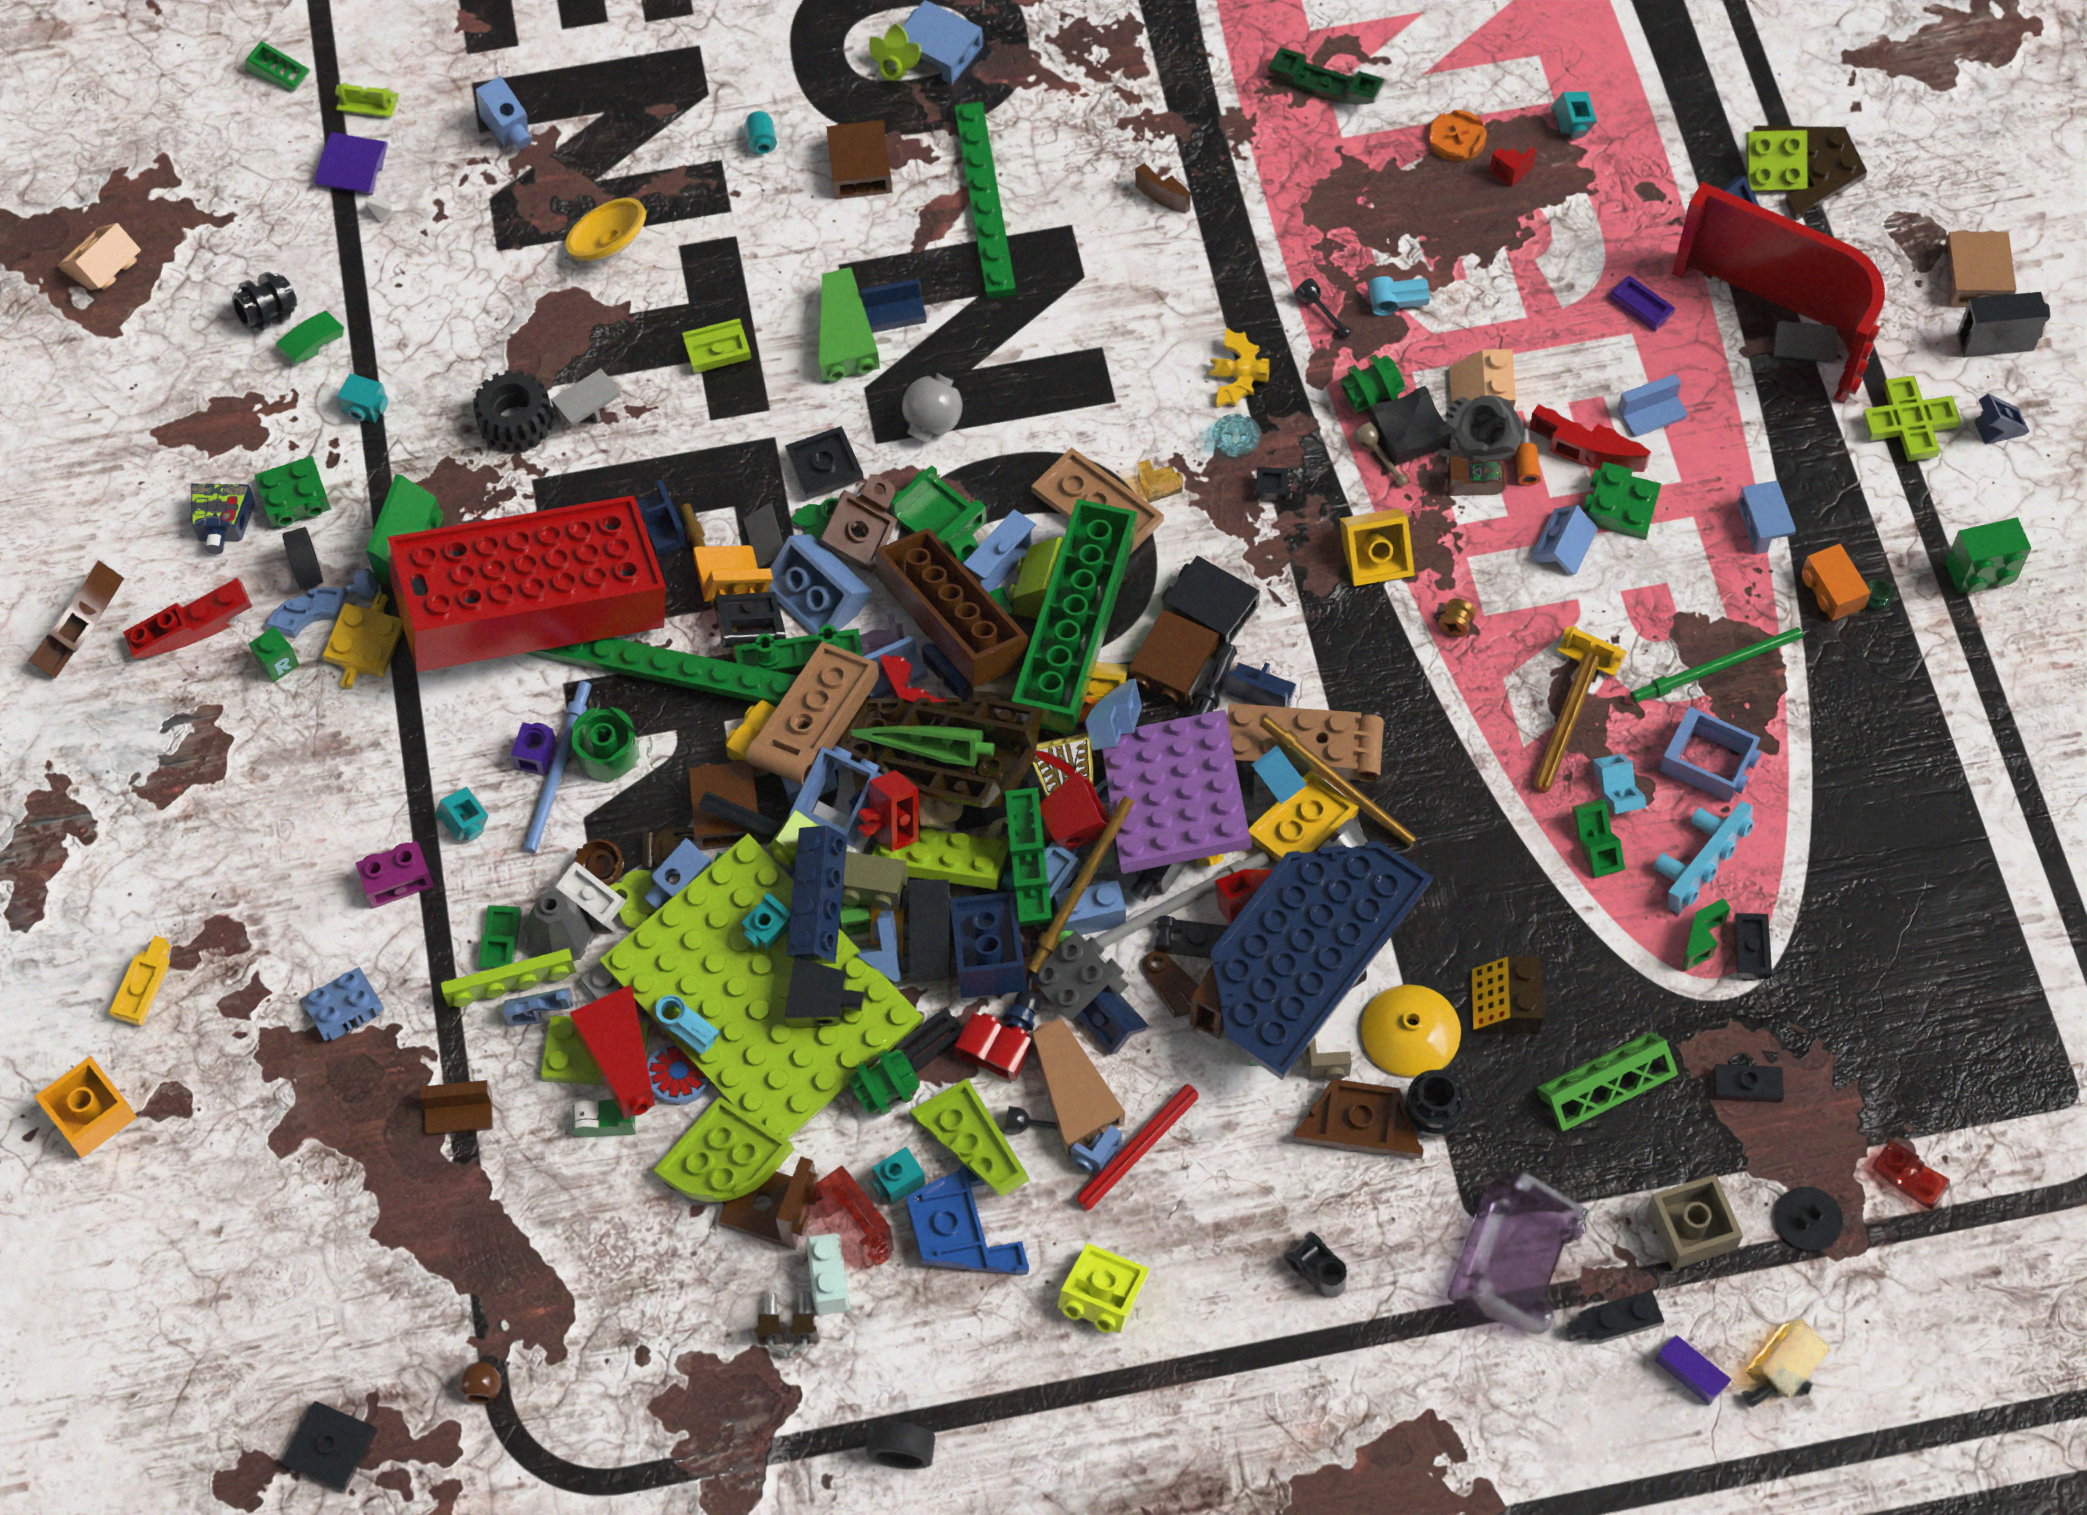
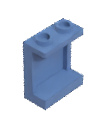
[902,0,983,84]

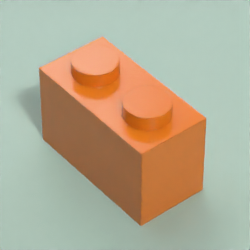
[1802,544,1871,621]

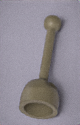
[1353,422,1408,486]

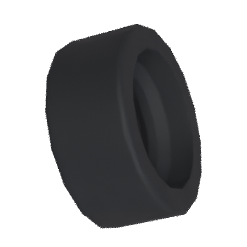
[282,527,323,589]
[866,1422,936,1469]

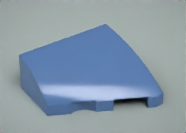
[503,988,574,1026]

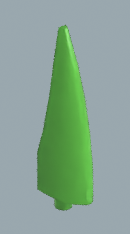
[851,726,995,766]

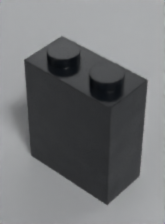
[1957,292,2050,358]
[1161,555,1260,643]

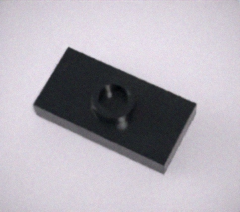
[1713,1064,1784,1102]

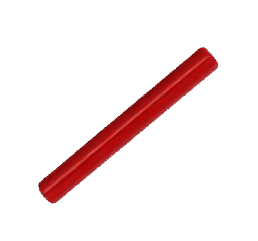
[1076,1084,1198,1210]

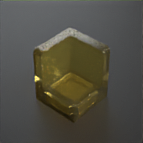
[1137,459,1183,503]

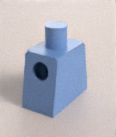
[476,75,532,149]
[644,837,712,910]

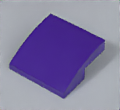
[314,132,388,195]

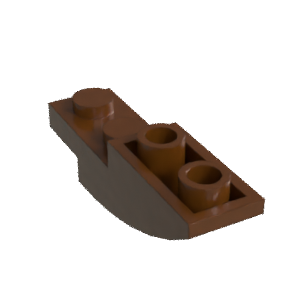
[27,560,124,679]

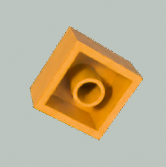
[34,1056,137,1159]

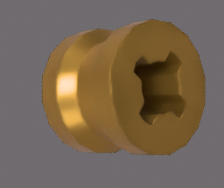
[1438,598,1476,637]

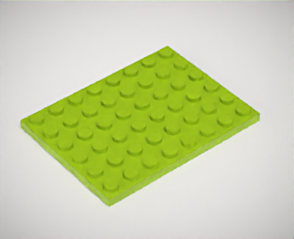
[599,833,924,1140]

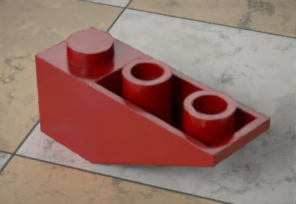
[1215,869,1273,925]

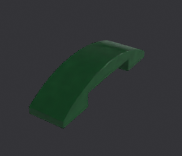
[1268,47,1385,105]

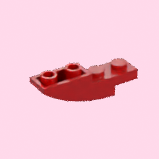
[1529,404,1651,472]
[123,578,252,659]

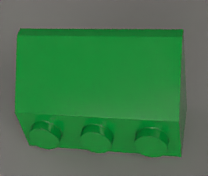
[366,474,443,586]

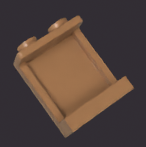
[1943,230,2016,307]

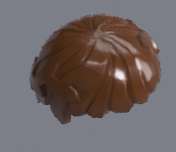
[573,839,624,887]

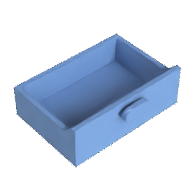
[963,509,1036,592]

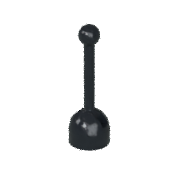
[1295,278,1351,338]
[1014,937,1040,1015]
[1005,1106,1058,1134]

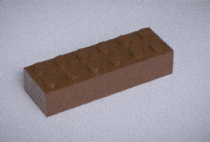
[875,527,1028,687]

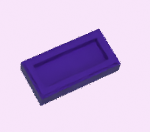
[1609,275,1675,332]

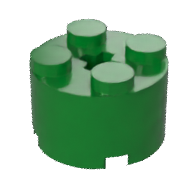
[571,707,640,783]

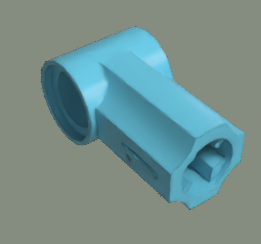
[1367,276,1430,316]
[656,995,720,1056]

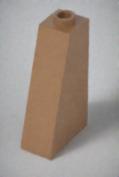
[1033,1018,1125,1157]

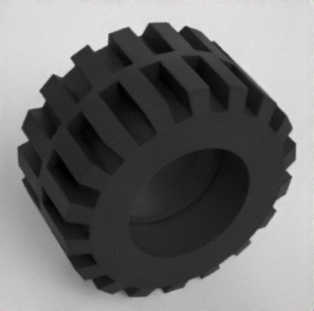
[473,370,554,453]

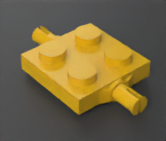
[323,593,404,689]

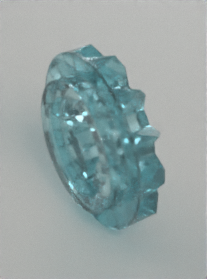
[1212,414,1261,458]

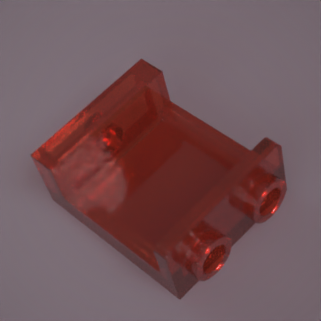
[814,1165,894,1269]

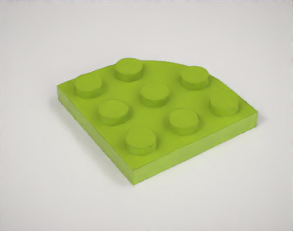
[653,1096,795,1202]

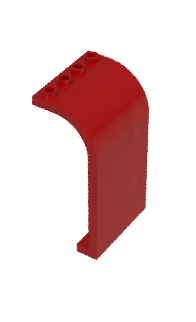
[1672,182,1885,404]

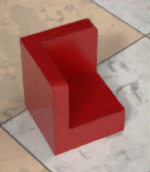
[1489,147,1537,187]

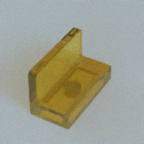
[1745,1319,1830,1398]

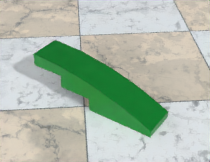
[1005,787,1053,927]

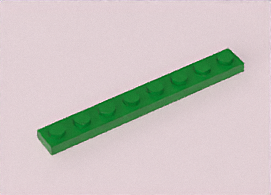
[955,102,1016,299]

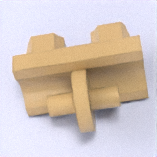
[918,793,963,829]

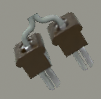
[755,1292,820,1359]

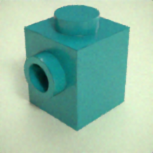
[337,373,388,423]
[871,1146,926,1205]

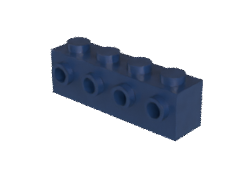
[786,825,848,964]

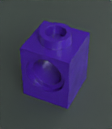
[511,722,557,776]

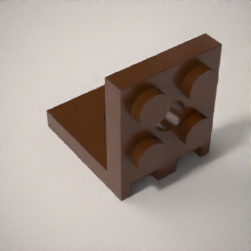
[718,1156,821,1250]

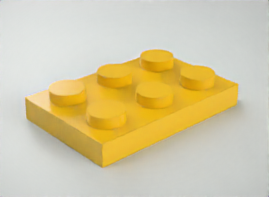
[1249,770,1359,862]

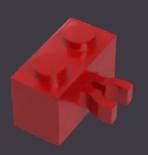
[857,770,919,852]

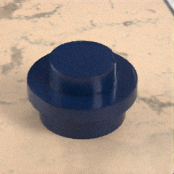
[1002,1005,1035,1032]

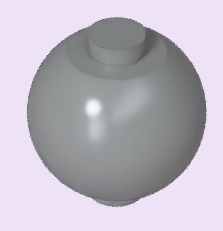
[902,373,963,443]

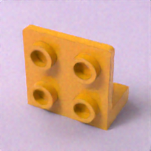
[693,545,773,602]

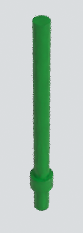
[1630,627,1803,704]

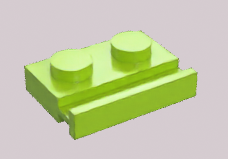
[682,318,751,373]

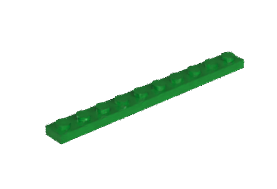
[523,637,798,706]

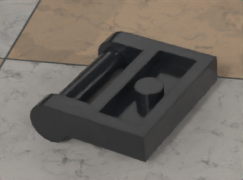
[713,592,786,648]

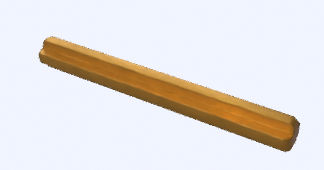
[1534,652,1600,792]

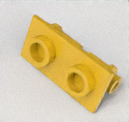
[1557,626,1627,677]

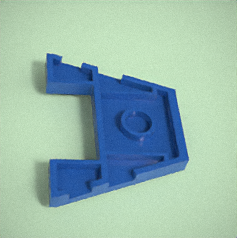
[905,1165,1029,1275]

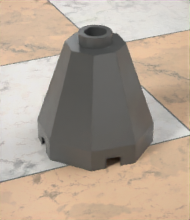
[524,891,595,961]

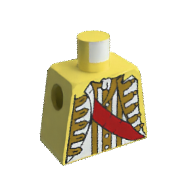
[1032,732,1094,797]

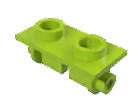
[336,82,399,117]

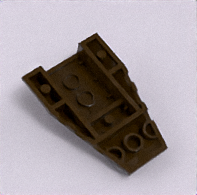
[835,697,1041,808]

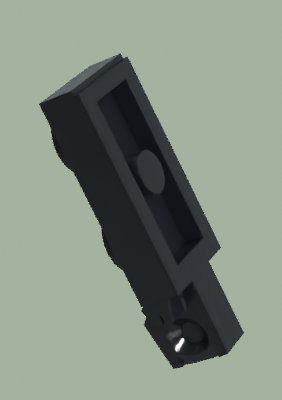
[1565,1290,1665,1344]

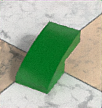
[276,310,344,365]
[479,905,522,968]

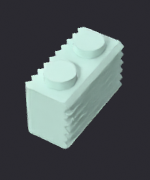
[806,1233,850,1316]

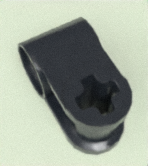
[1284,1231,1347,1298]

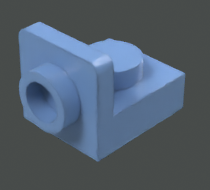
[1071,1125,1122,1174]

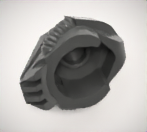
[1445,395,1525,462]

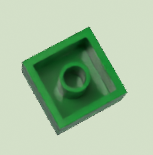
[1945,517,2032,594]

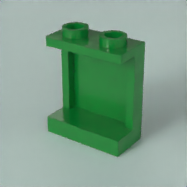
[890,465,987,545]

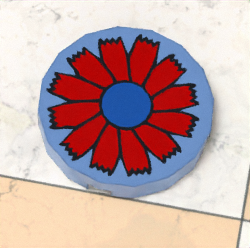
[647,1041,710,1105]

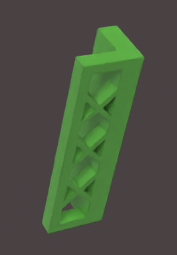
[1536,1032,1678,1131]

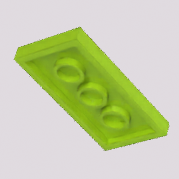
[872,828,1011,890]

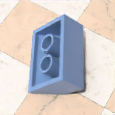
[767,534,873,635]

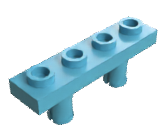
[1654,800,1754,914]

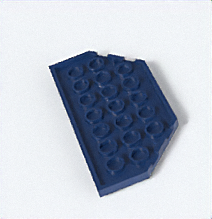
[1210,841,1433,1080]

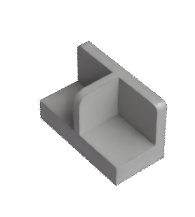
[551,368,621,425]

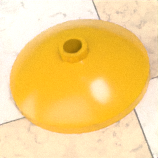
[565,198,646,261]
[1361,985,1461,1079]

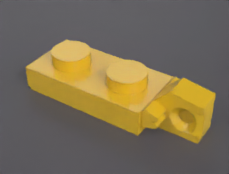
[109,935,171,1026]

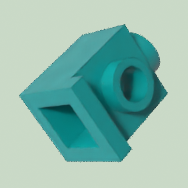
[1550,91,1597,139]
[435,786,489,842]
[741,893,791,952]

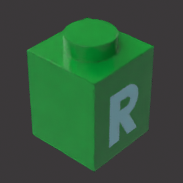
[249,626,299,683]

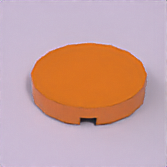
[1428,110,1487,162]

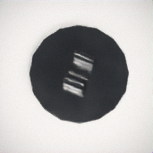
[1774,1187,1843,1252]

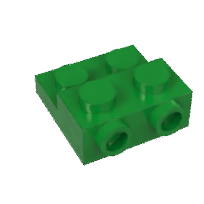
[254,455,332,529]
[1583,462,1662,540]

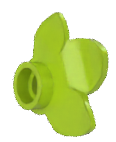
[869,23,921,81]
[609,870,668,930]

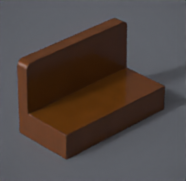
[420,1080,493,1136]

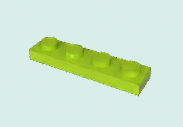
[441,948,577,1007]

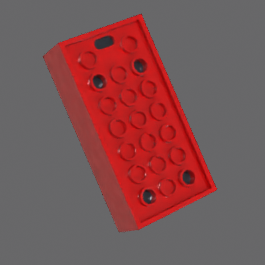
[387,495,666,672]

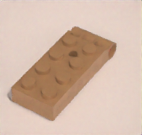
[746,642,880,785]
[1227,703,1384,783]

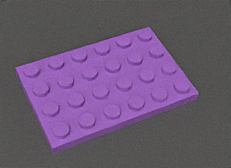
[1102,709,1252,874]

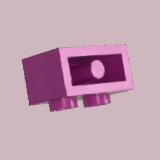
[356,841,434,909]

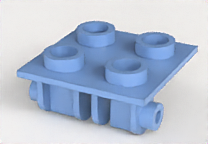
[301,967,384,1041]

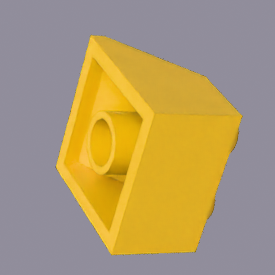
[1339,508,1415,586]

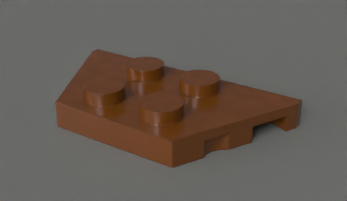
[1293,1079,1424,1159]

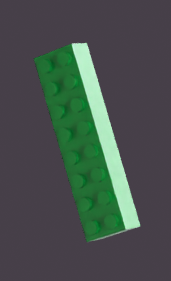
[1011,499,1137,736]

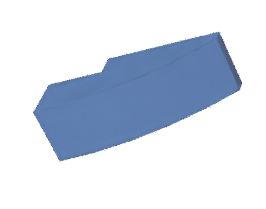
[1085,679,1142,750]

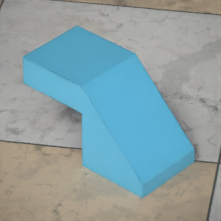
[1592,753,1646,814]

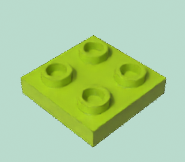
[1746,130,1808,191]

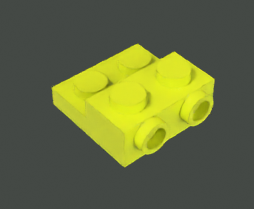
[1057,1243,1150,1334]

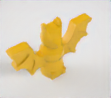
[1208,328,1270,408]

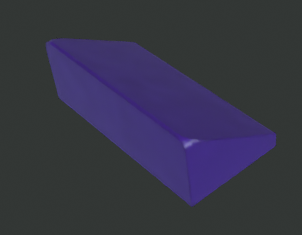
[1654,1334,1732,1406]

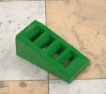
[245,41,310,91]

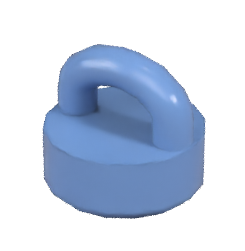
[345,568,378,600]

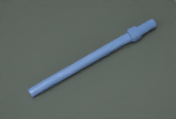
[524,681,591,854]

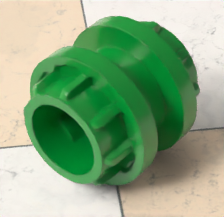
[1340,354,1405,414]
[849,1048,921,1116]

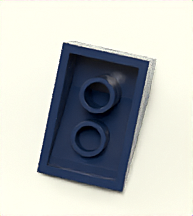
[950,891,1027,999]

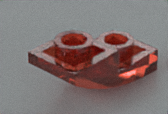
[1872,1140,1950,1211]

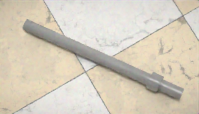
[1094,851,1269,948]

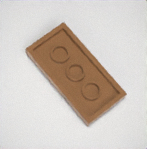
[1031,447,1164,554]

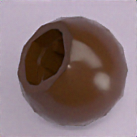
[457,1361,502,1404]

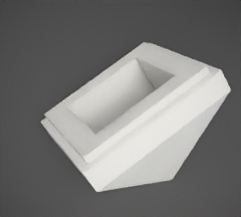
[365,196,404,223]

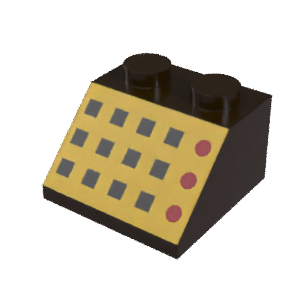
[1471,956,1544,1034]

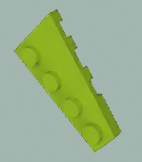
[910,1078,1030,1197]

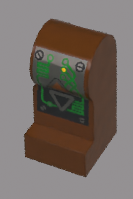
[1447,456,1505,496]

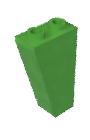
[819,267,880,383]

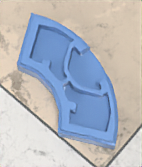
[265,587,348,638]

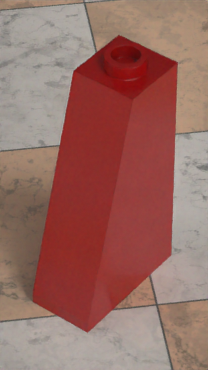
[570,985,655,1120]

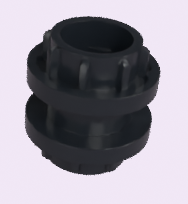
[232,272,297,331]
[1405,1069,1467,1137]

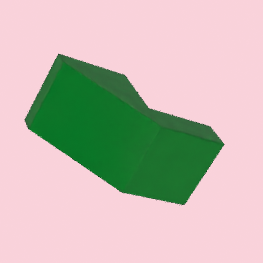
[1572,799,1625,878]
[1682,898,1731,972]

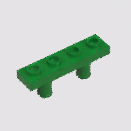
[735,625,863,673]

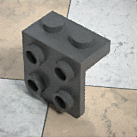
[1032,931,1129,1019]

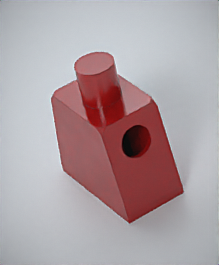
[1040,772,1109,851]

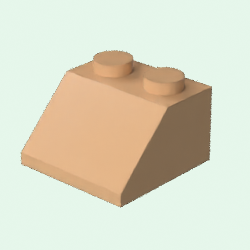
[57,223,141,290]
[1449,349,1516,407]

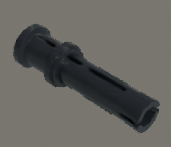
[1183,642,1238,718]

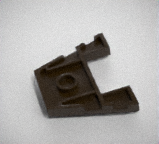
[1753,125,1868,221]

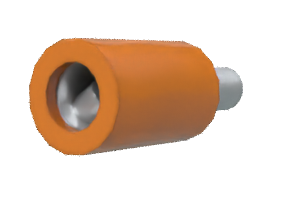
[1515,428,1541,486]

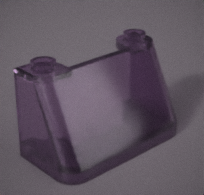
[1447,1171,1589,1335]

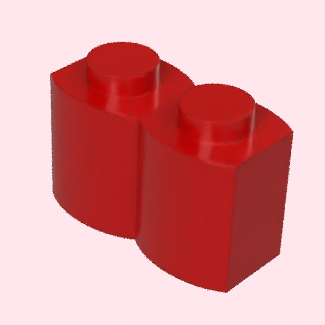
[954,1013,1033,1081]

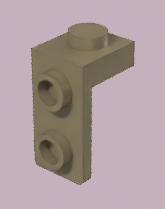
[1302,1038,1352,1081]

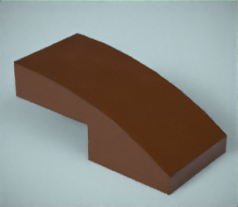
[1135,163,1191,214]

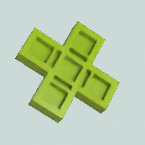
[1862,375,1961,462]

